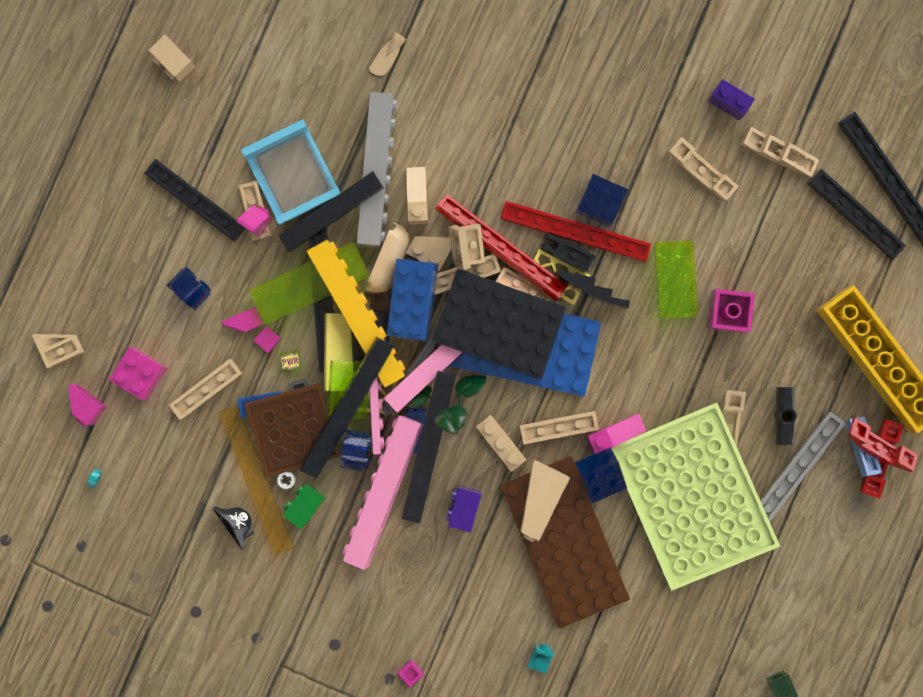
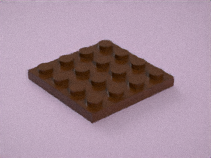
[244,382,341,477]

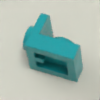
[527,643,554,674]

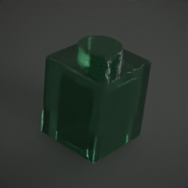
[766,670,798,697]

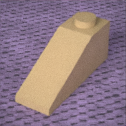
[406,167,428,225]

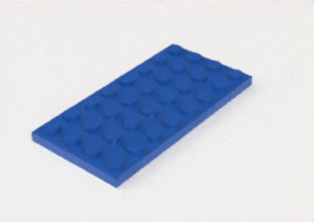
[439,314,601,397]

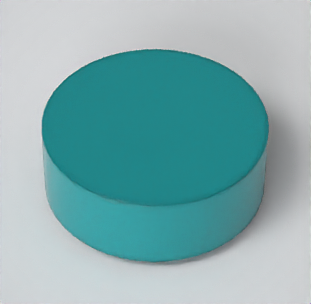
[86,468,102,489]

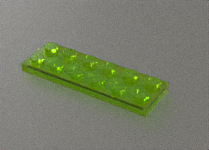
[249,242,370,325]

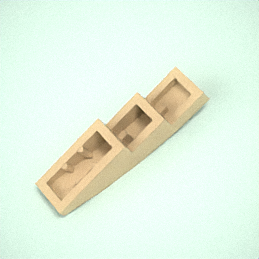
[740,127,819,177]

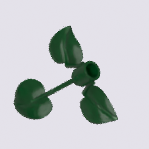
[405,375,487,435]

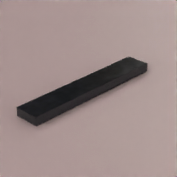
[144,158,246,242]
[807,169,907,260]
[279,171,384,252]

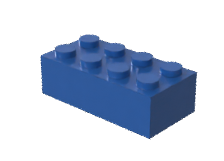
[387,259,439,341]

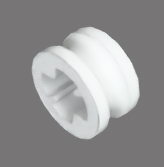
[277,471,296,489]

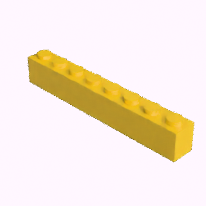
[307,240,406,387]

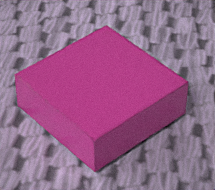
[254,326,281,353]
[397,659,424,688]

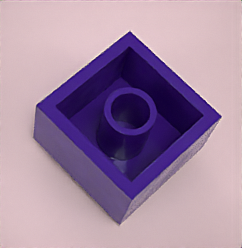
[446,485,482,533]

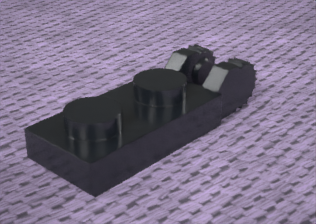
[540,233,596,273]

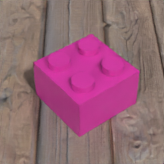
[707,289,755,333]
[109,347,168,400]

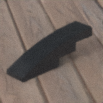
[555,270,630,309]

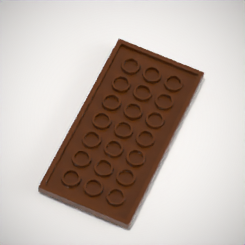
[500,456,630,629]

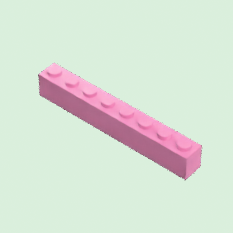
[343,415,424,570]

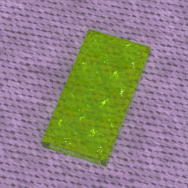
[654,240,699,319]

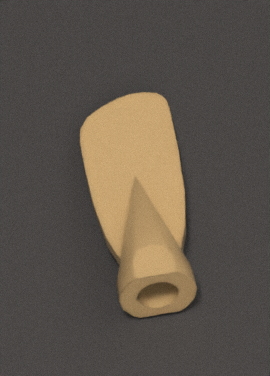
[369,32,406,76]

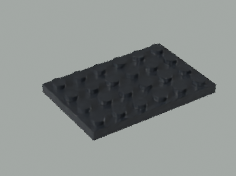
[431,268,566,380]

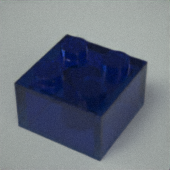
[575,174,628,228]
[575,448,627,503]

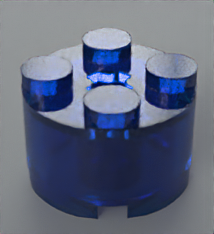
[166,267,211,311]
[340,430,372,471]

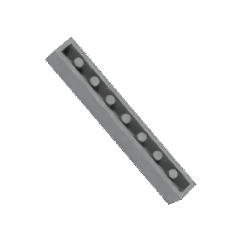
[357,92,397,248]

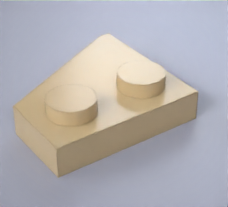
[406,236,452,272]
[32,334,84,369]

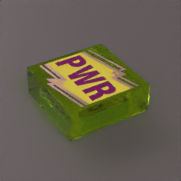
[279,350,302,372]

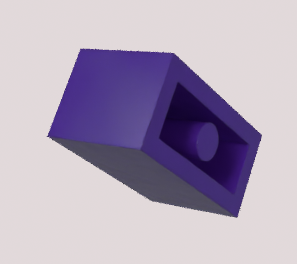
[708,79,755,121]

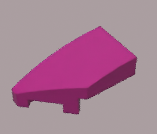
[221,307,263,333]

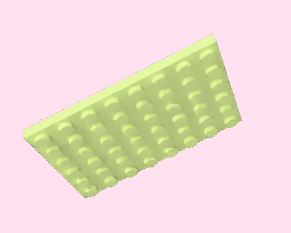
[610,402,780,591]

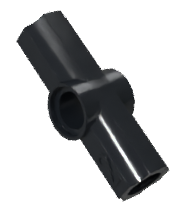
[774,387,797,445]

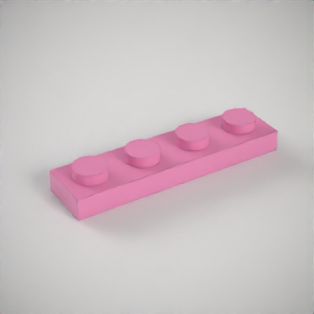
[369,377,384,454]

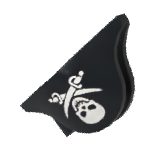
[213,506,254,550]

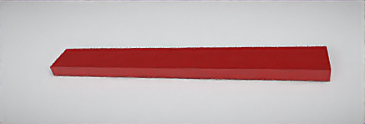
[435,195,568,301]
[500,201,652,263]

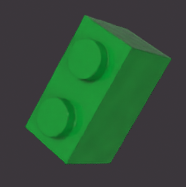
[283,483,327,529]

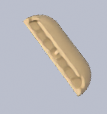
[365,223,410,294]

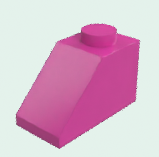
[236,205,272,238]
[68,384,107,426]

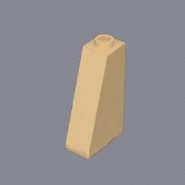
[520,459,570,542]

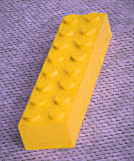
[816,285,923,433]

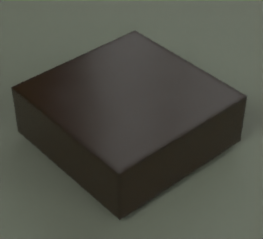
[370,293,391,313]

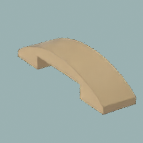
[669,137,739,201]
[721,390,746,450]

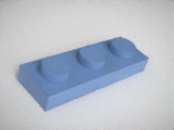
[845,417,882,477]

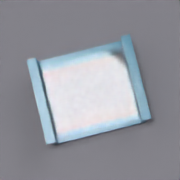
[241,119,340,225]

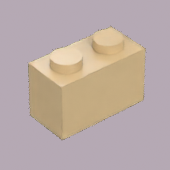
[149,34,196,82]

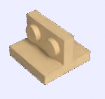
[448,224,485,270]

